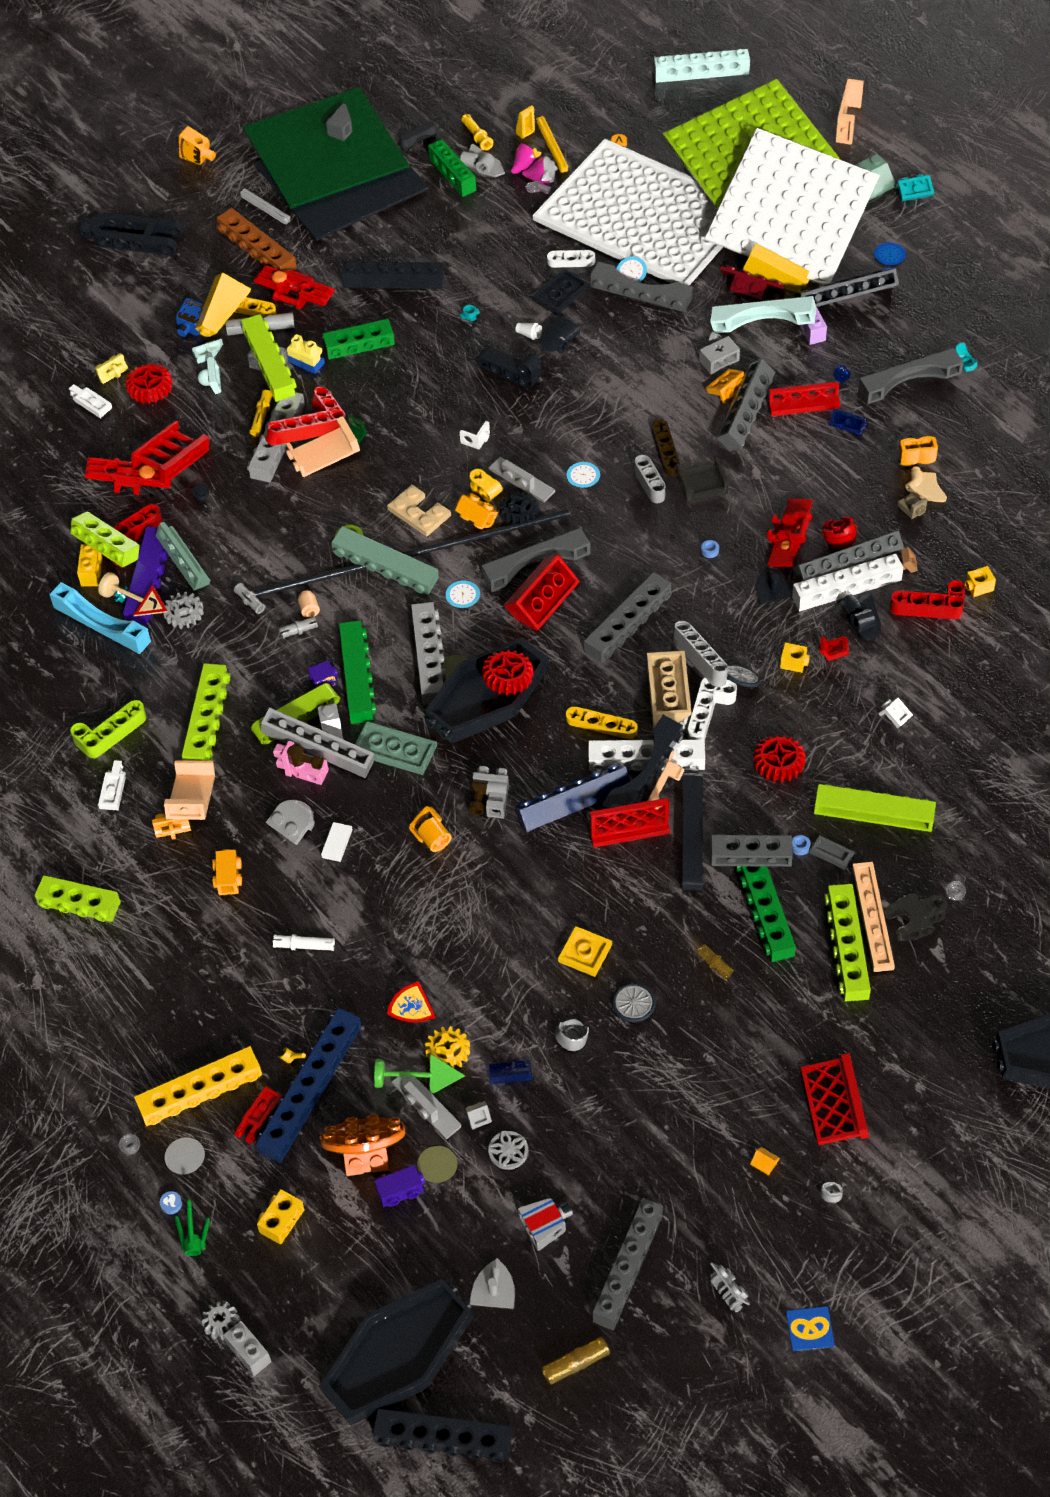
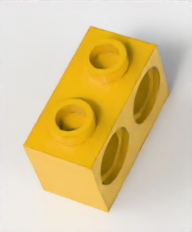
[77,544,103,586]
[257,1190,305,1245]

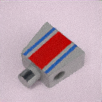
[518,1198,573,1251]

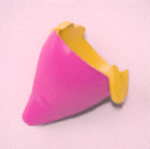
[511,143,541,174]

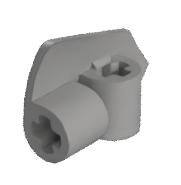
[460,144,505,177]

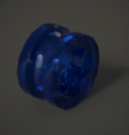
[833,365,851,383]

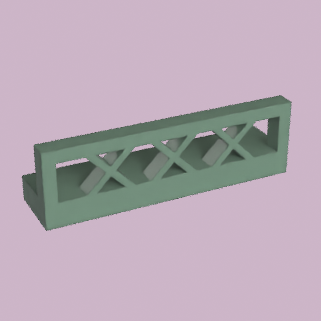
[156,522,211,591]

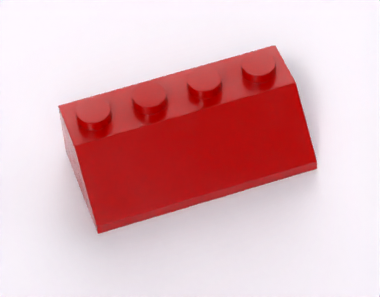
[504,554,580,630]

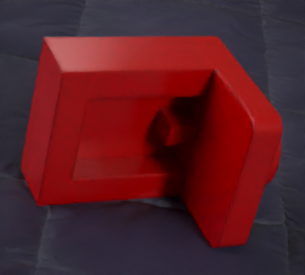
[818,636,850,661]

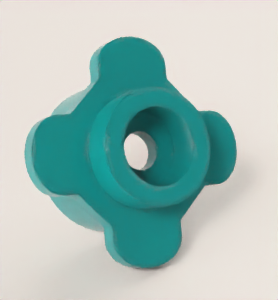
[460,305,480,321]
[114,586,129,603]

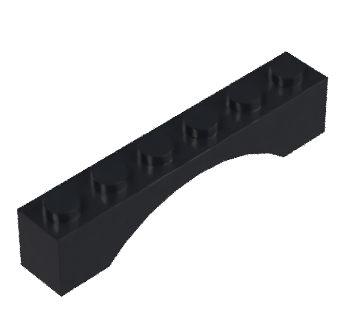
[602,714,684,824]

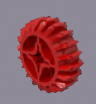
[126,363,173,405]
[482,649,533,696]
[753,734,806,783]

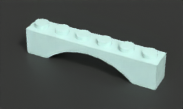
[710,296,816,333]

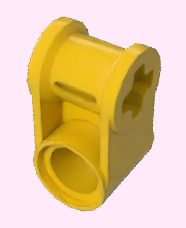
[470,469,503,502]

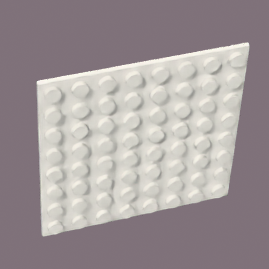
[705,128,880,285]

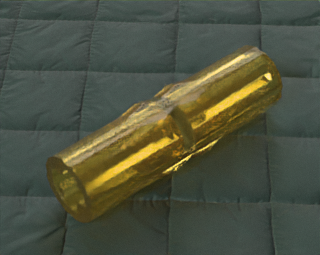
[542,1337,610,1385]

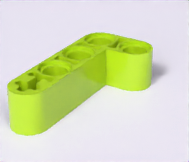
[70,700,147,758]

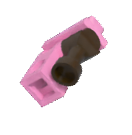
[273,741,329,785]

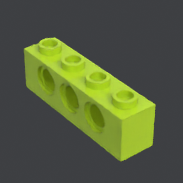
[70,511,139,568]
[35,875,121,922]

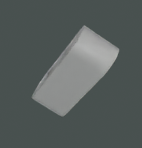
[635,455,665,503]

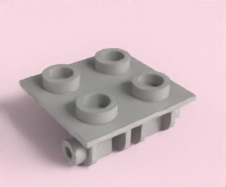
[710,1263,750,1312]

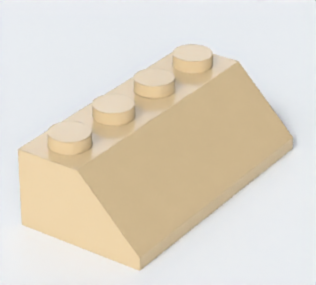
[647,651,691,728]

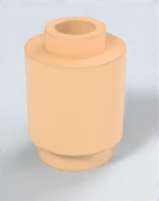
[298,591,320,618]

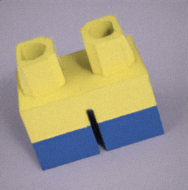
[287,334,325,374]

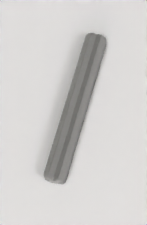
[240,188,290,224]

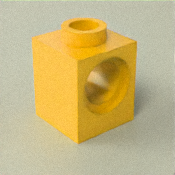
[965,566,996,597]
[780,643,810,673]

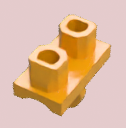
[152,814,191,840]

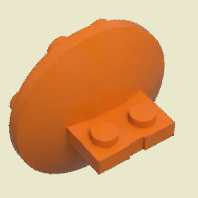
[320,1114,406,1176]

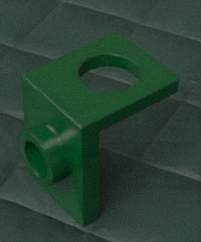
[348,415,367,444]

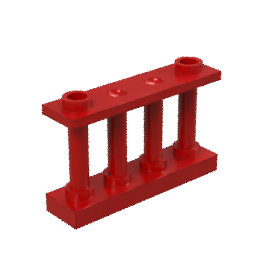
[131,421,209,484]

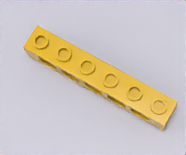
[134,1046,262,1126]

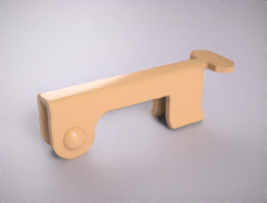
[648,751,684,809]

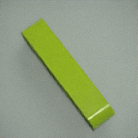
[251,683,340,744]

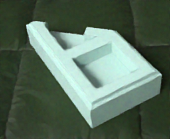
[192,339,223,364]

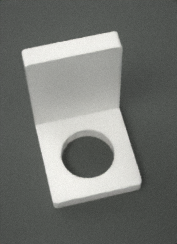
[460,421,490,449]

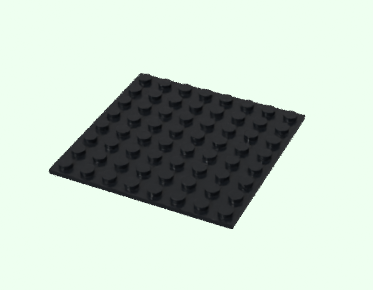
[254,160,429,241]

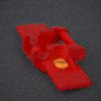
[767,499,813,567]

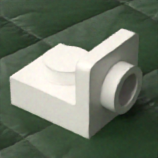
[878,698,913,728]

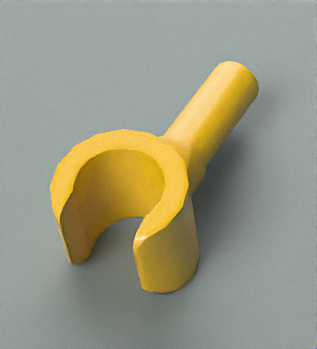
[280,1047,306,1064]

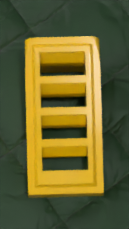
[516,106,535,139]

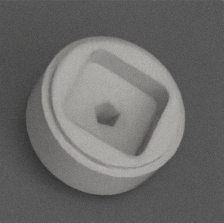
[821,1182,843,1203]

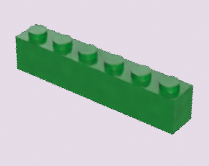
[339,621,376,724]

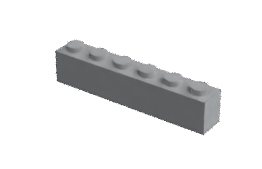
[261,708,374,778]

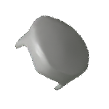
[555,1019,589,1051]

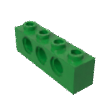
[428,139,476,197]
[323,319,395,360]

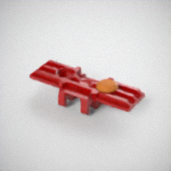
[254,265,335,309]
[85,457,171,496]

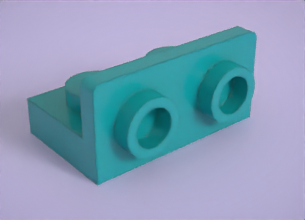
[895,174,934,202]

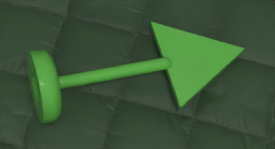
[374,1054,465,1094]

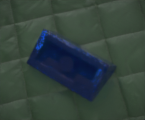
[829,409,869,436]
[489,1060,532,1084]

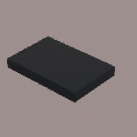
[532,268,590,316]

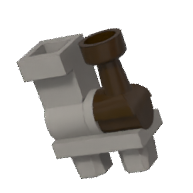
[468,766,509,819]

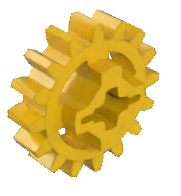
[425,1026,470,1068]

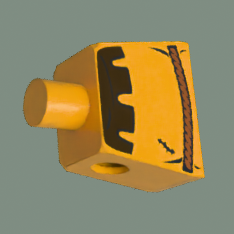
[179,126,216,165]

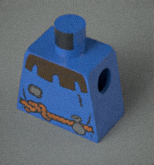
[176,298,204,337]

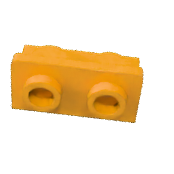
[706,369,745,404]

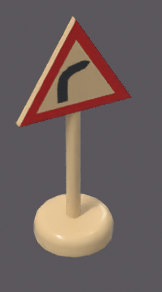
[98,572,168,616]

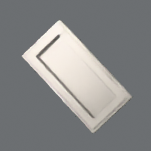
[321,822,352,862]

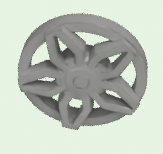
[488,1131,528,1170]

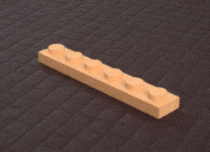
[852,862,895,972]

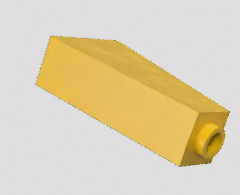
[742,244,810,292]
[195,273,251,337]

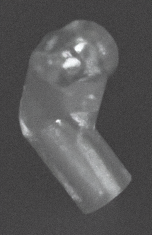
[526,181,551,194]

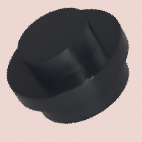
[192,484,210,501]

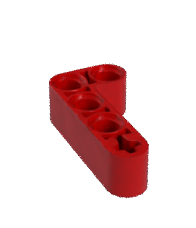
[111,504,162,566]
[890,580,965,619]

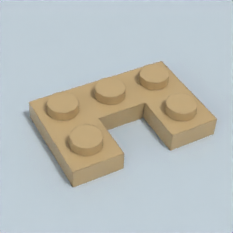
[387,485,451,537]

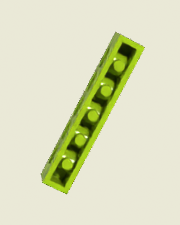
[182,664,230,761]
[824,884,871,1002]

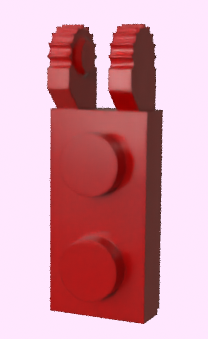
[235,1086,284,1144]

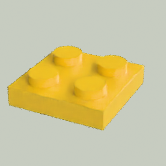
[558,926,612,977]

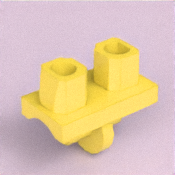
[95,353,128,384]

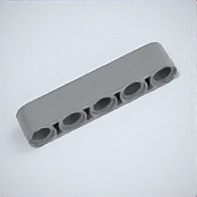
[673,621,728,687]

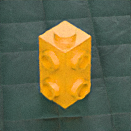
[455,493,498,529]
[213,849,242,895]

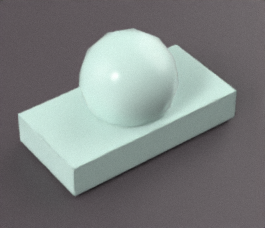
[198,357,221,394]

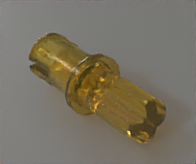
[697,945,734,979]

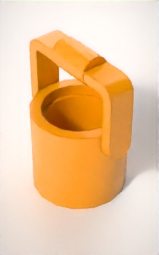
[409,806,452,852]

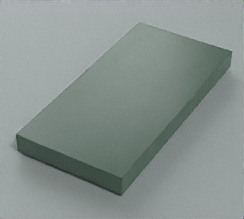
[355,721,437,775]

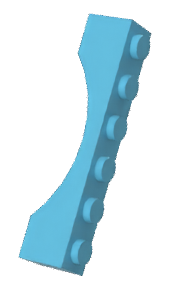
[50,582,151,654]

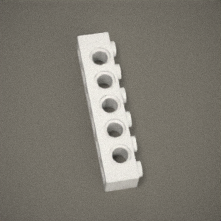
[792,554,903,611]
[589,740,705,771]

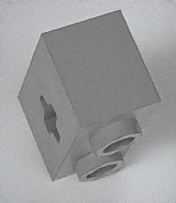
[699,336,740,374]
[224,1321,271,1376]

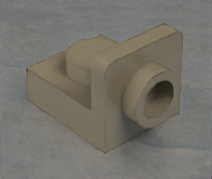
[898,493,927,519]

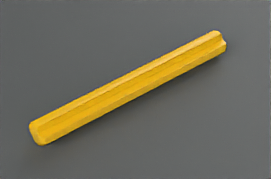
[536,116,568,173]

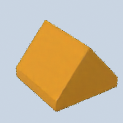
[750,1147,780,1176]

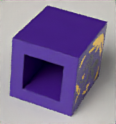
[308,661,338,689]

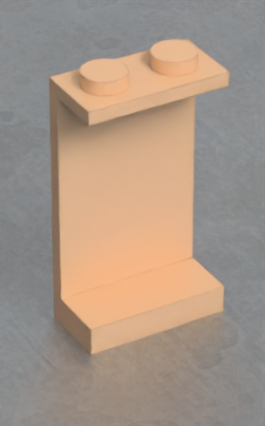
[836,79,864,144]
[286,416,360,477]
[164,760,215,820]

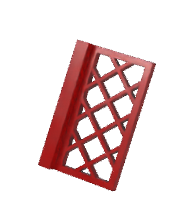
[589,798,670,848]
[801,1053,869,1145]

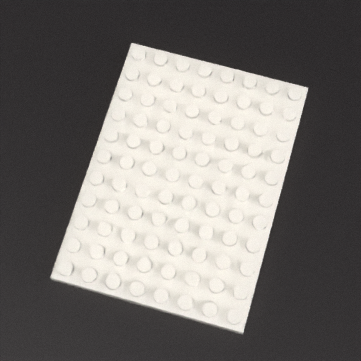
[533,139,723,285]

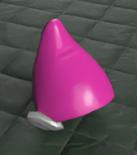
[522,156,557,184]

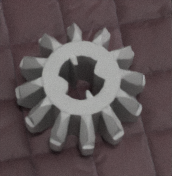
[201,1301,240,1341]

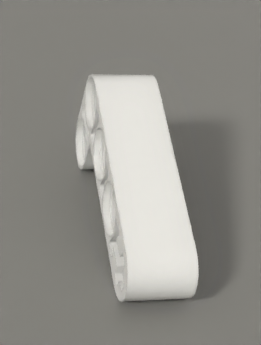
[688,678,737,741]

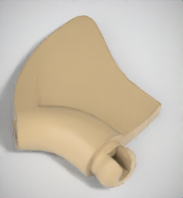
[905,466,947,502]

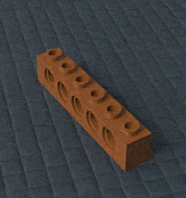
[217,208,297,271]

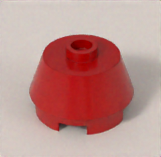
[822,516,858,550]

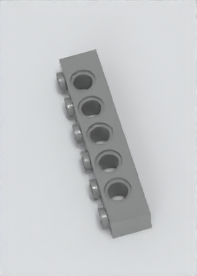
[247,392,305,482]
[412,602,446,705]

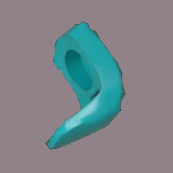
[955,342,978,372]

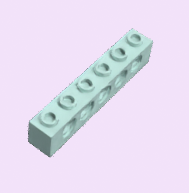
[654,49,750,83]

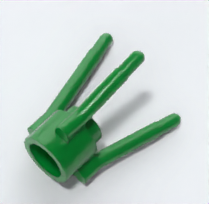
[175,1199,210,1256]

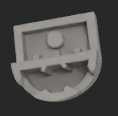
[266,800,315,845]

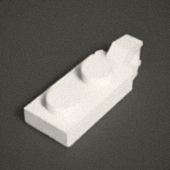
[69,384,112,418]
[98,761,126,810]

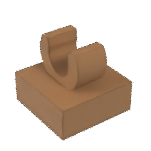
[898,547,918,573]

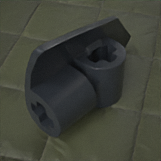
[539,316,580,353]
[840,591,881,641]

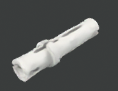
[273,934,335,951]

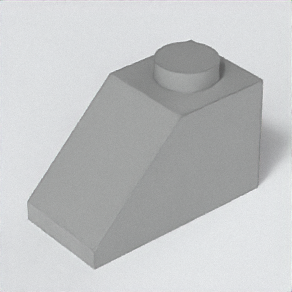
[318,703,343,739]

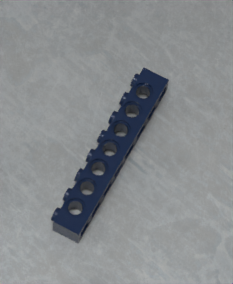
[256,1008,362,1163]

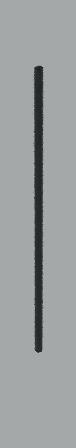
[255,509,570,597]

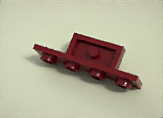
[720,266,786,301]

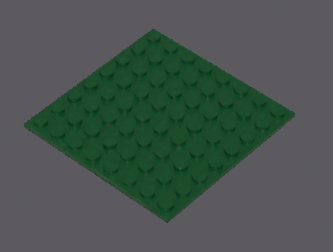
[243,87,410,209]

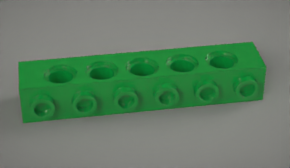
[735,848,796,962]

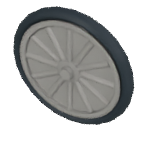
[727,665,761,687]
[612,984,656,1022]

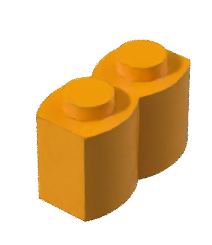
[898,436,938,466]

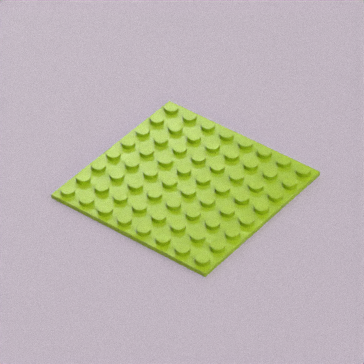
[663,79,839,209]

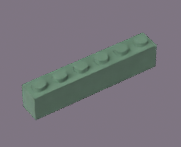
[332,526,439,595]

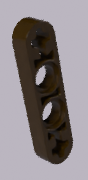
[652,419,680,476]

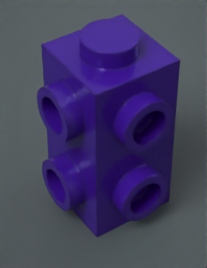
[374,1165,425,1208]

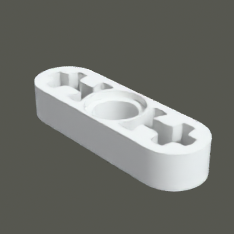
[547,250,595,267]

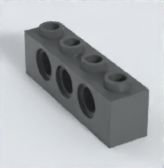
[711,834,793,867]

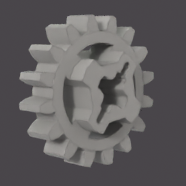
[163,592,204,629]

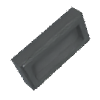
[810,835,854,870]

